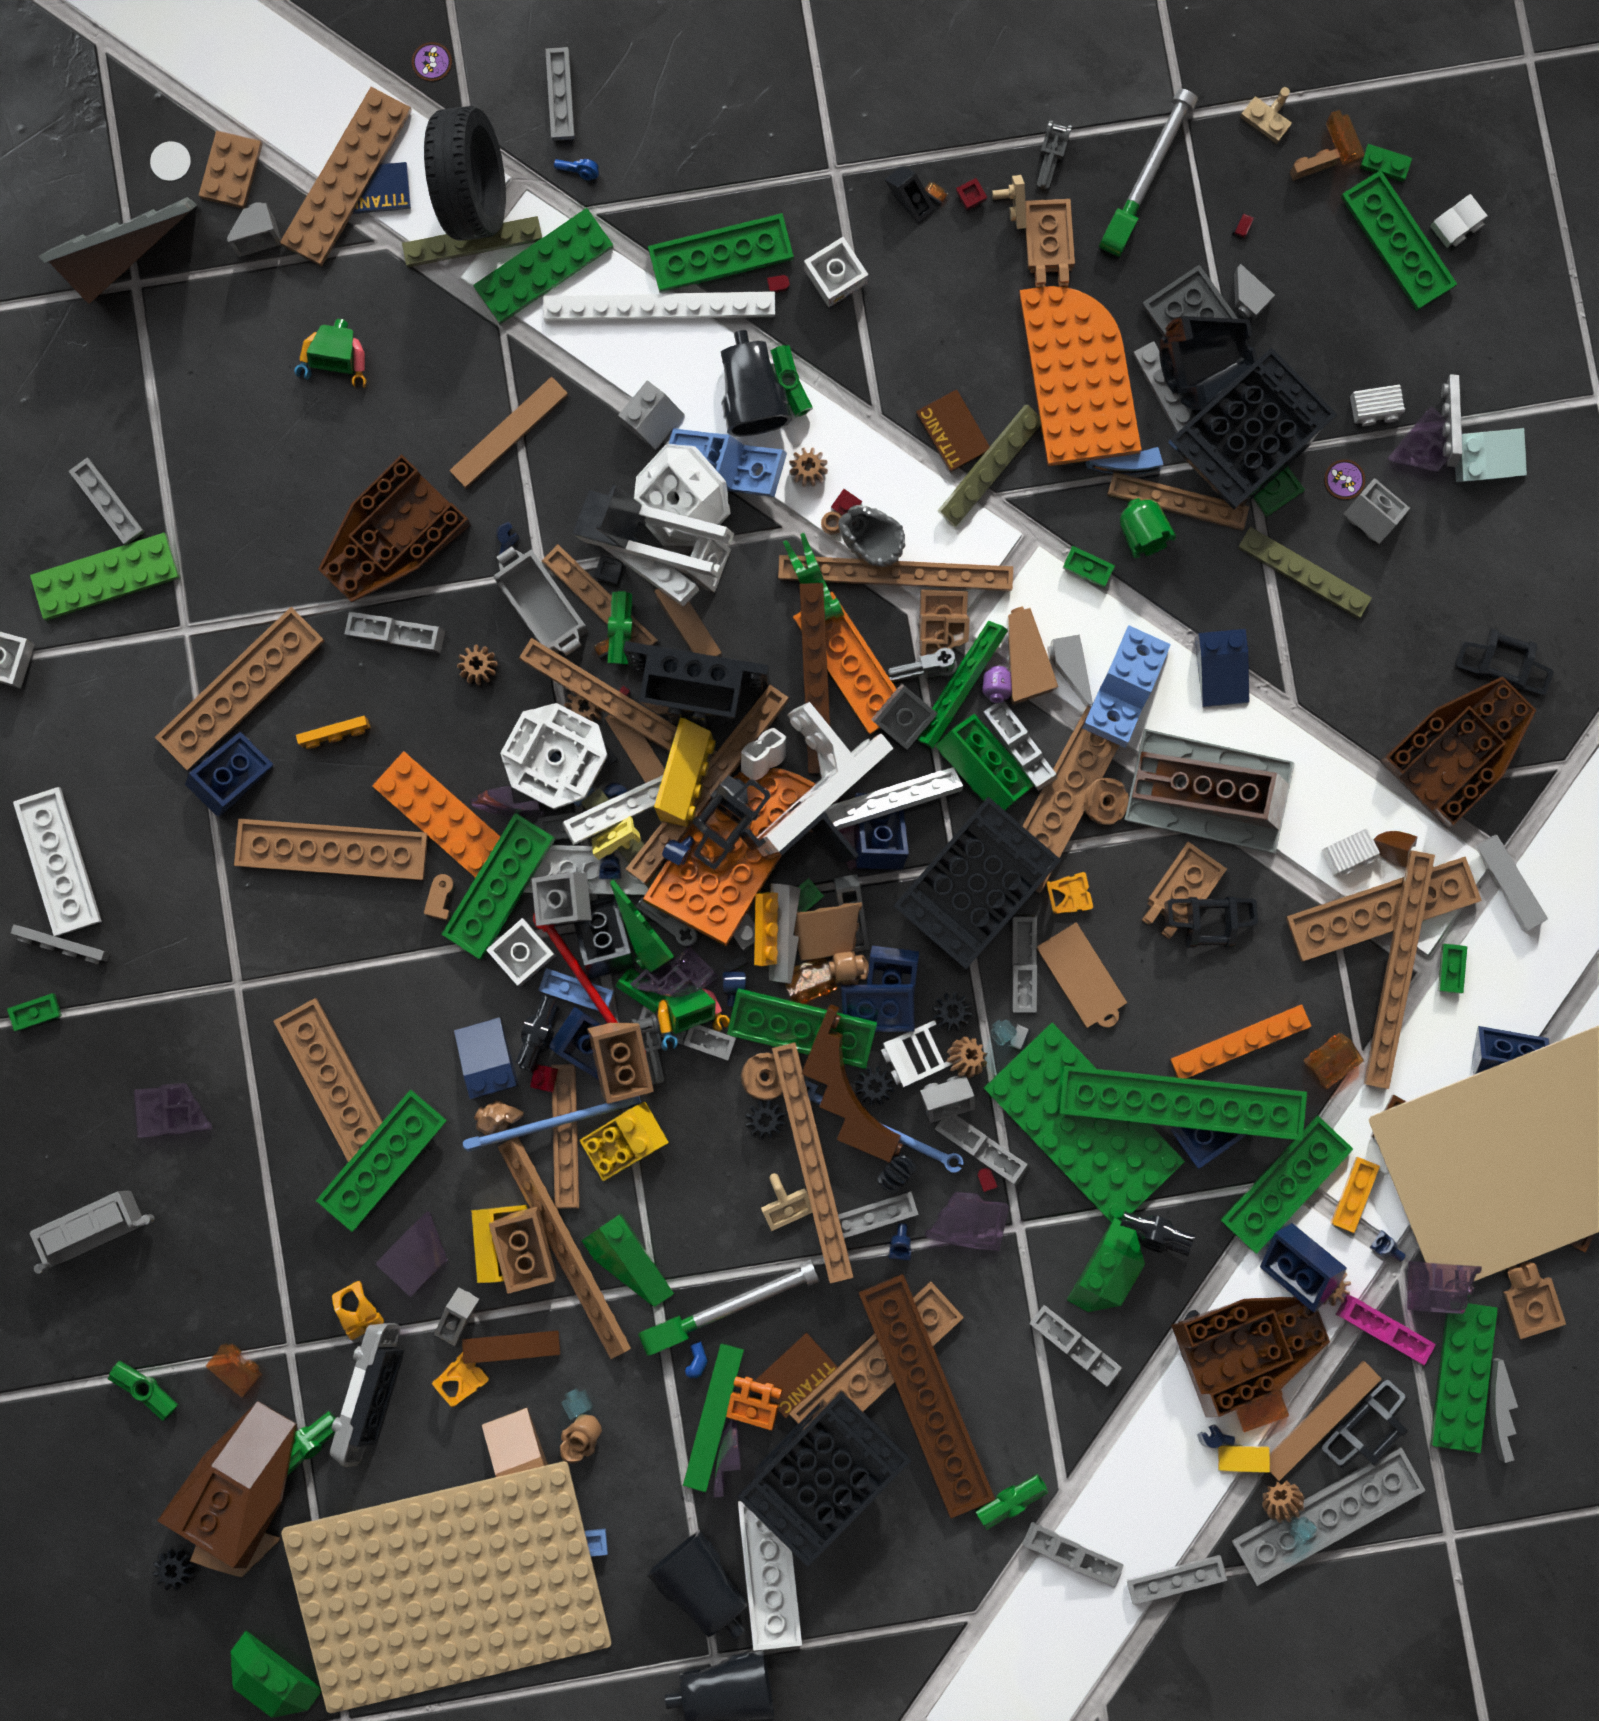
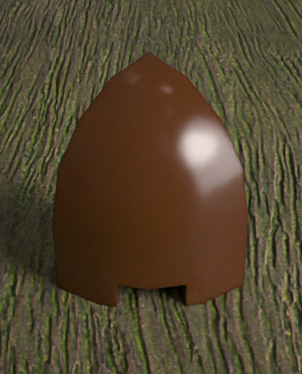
[1373,830,1418,868]

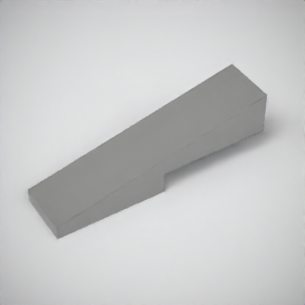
[344,612,445,654]
[1475,835,1549,931]
[769,883,801,984]
[1012,914,1037,1012]
[935,1115,1030,1186]

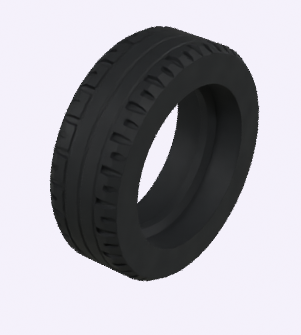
[424,106,506,241]

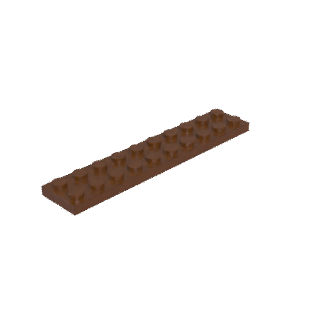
[858,1274,995,1518]

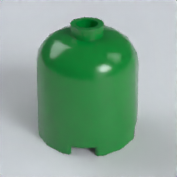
[1120,498,1176,558]

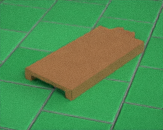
[1036,922,1127,1028]

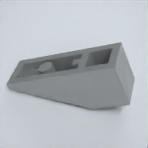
[1047,634,1093,707]

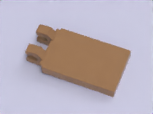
[1025,199,1075,288]
[1142,842,1227,939]

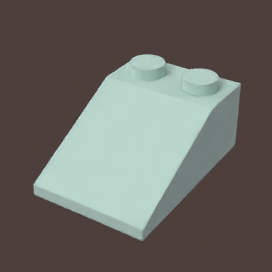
[1455,428,1527,482]

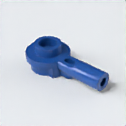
[554,159,599,181]

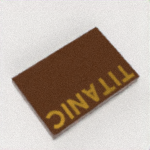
[916,389,990,473]
[754,1332,838,1418]

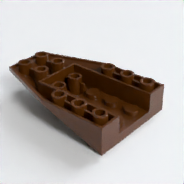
[318,454,471,602]
[1380,676,1536,828]
[1171,1297,1330,1418]
[157,1401,297,1569]

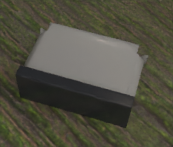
[1009,1024,1031,1051]

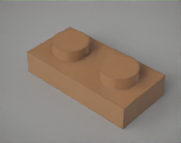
[1290,149,1340,181]

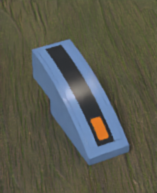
[1086,447,1164,475]

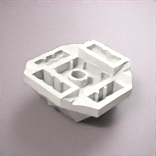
[634,444,730,546]
[500,703,608,810]

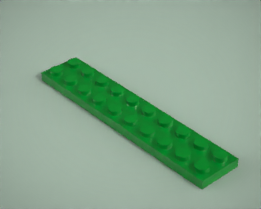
[1059,1065,1307,1140]

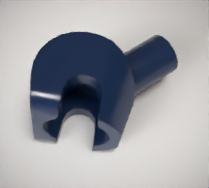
[496,522,519,555]
[603,782,628,798]
[662,836,695,865]
[599,851,622,879]
[723,972,745,1007]
[888,1223,911,1260]
[1370,1230,1406,1262]
[1197,1424,1235,1448]

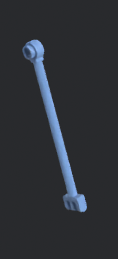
[805,1080,963,1172]
[463,1096,641,1152]

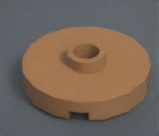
[1084,778,1129,825]
[741,1053,783,1101]

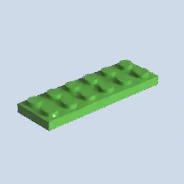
[30,533,180,621]

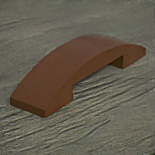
[462,1331,560,1364]

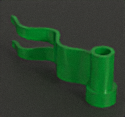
[783,533,844,620]

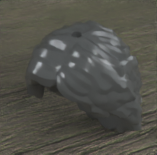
[838,505,906,567]

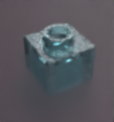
[561,1388,593,1420]

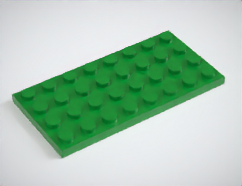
[983,1023,1185,1222]

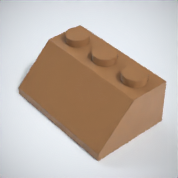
[588,1023,654,1104]
[489,1206,556,1293]

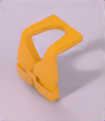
[1047,872,1093,914]
[332,1281,384,1340]
[432,1352,489,1407]

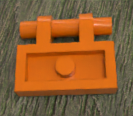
[726,1376,782,1430]

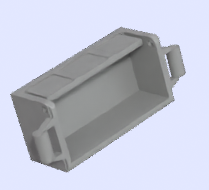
[493,546,588,656]
[30,1190,155,1274]

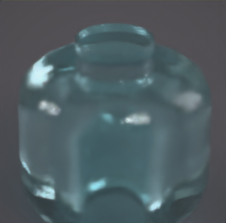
[990,1020,1017,1046]
[1289,1517,1317,1545]

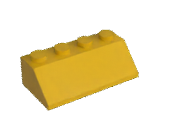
[654,718,715,827]

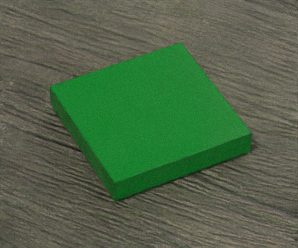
[1253,467,1305,517]

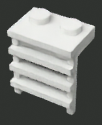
[881,1020,952,1087]

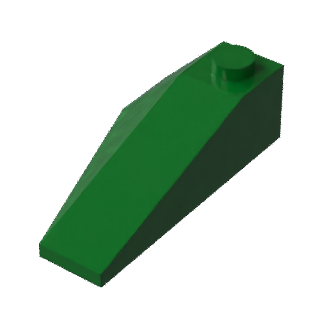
[609,879,674,972]
[581,1213,674,1307]

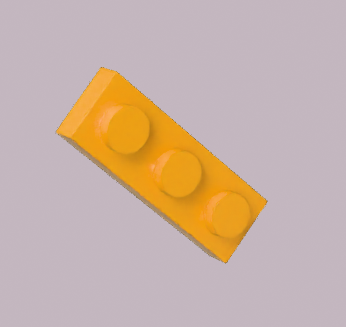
[296,716,370,749]
[754,892,779,966]
[1330,1157,1380,1233]

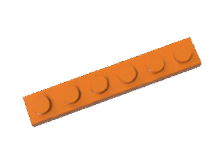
[1170,1005,1311,1078]

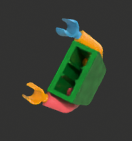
[294,319,367,388]
[658,979,730,1051]

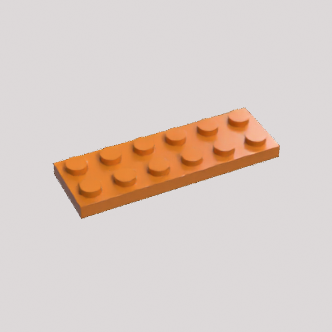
[793,592,896,735]
[373,751,500,878]

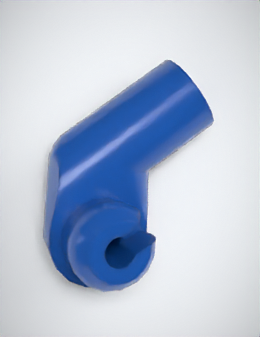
[685,1342,708,1378]

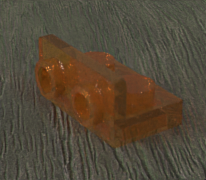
[1326,110,1364,165]
[785,957,837,1004]
[1304,1033,1364,1089]
[206,1343,262,1397]
[1235,1390,1289,1433]

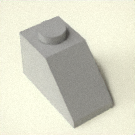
[1234,264,1275,322]
[434,1287,479,1346]

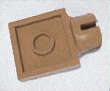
[1503,1262,1566,1339]

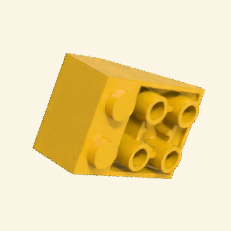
[579,1102,669,1181]

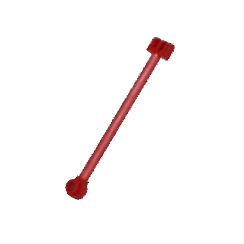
[533,913,646,1053]

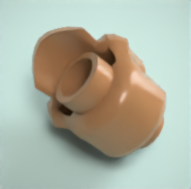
[828,951,869,985]
[474,1100,524,1135]
[560,1414,602,1463]

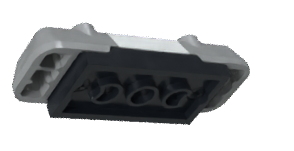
[330,1323,404,1467]

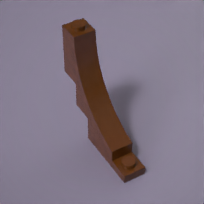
[801,1004,903,1162]

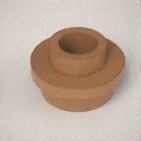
[821,511,842,535]

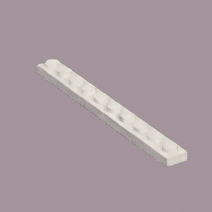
[543,292,775,321]

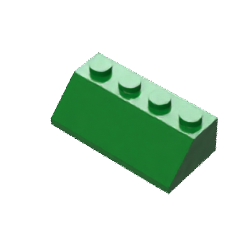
[935,714,1034,811]

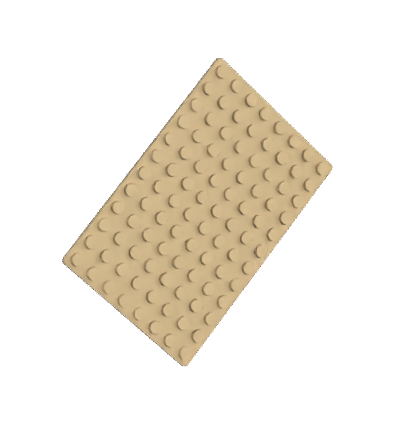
[1368,1025,1599,1294]
[281,1461,611,1713]

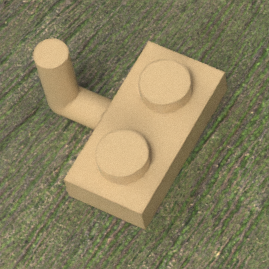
[1240,87,1292,144]
[992,175,1026,229]
[761,1173,812,1231]

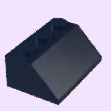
[1472,1026,1550,1075]
[1260,1223,1347,1312]

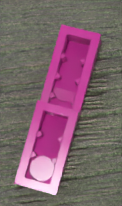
[1335,1295,1436,1366]

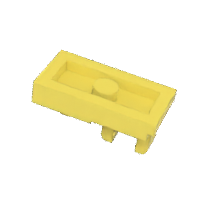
[592,816,641,860]

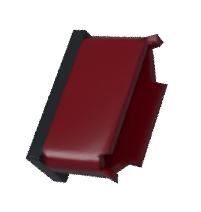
[1232,212,1254,239]

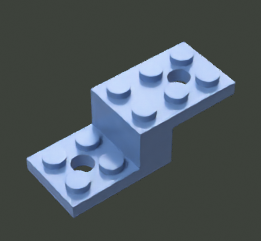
[669,428,787,497]
[1082,625,1171,748]

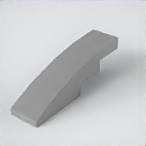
[983,701,1058,791]
[639,1006,736,1060]
[1029,1305,1123,1387]
[1489,1358,1518,1463]
[1022,1522,1124,1587]

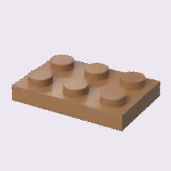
[199,130,263,209]

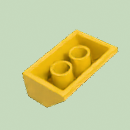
[471,1205,527,1283]

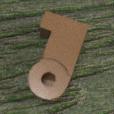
[424,874,455,922]

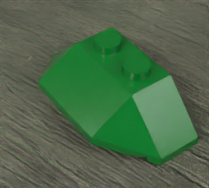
[1067,1217,1145,1312]
[230,1631,322,1718]

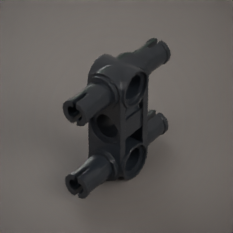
[515,995,560,1073]
[1120,1211,1195,1257]

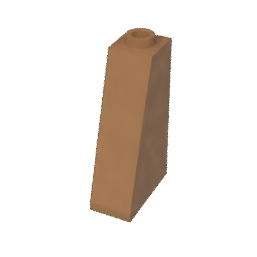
[654,589,722,657]
[1006,606,1059,705]

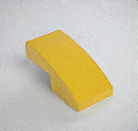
[1218,1445,1270,1472]

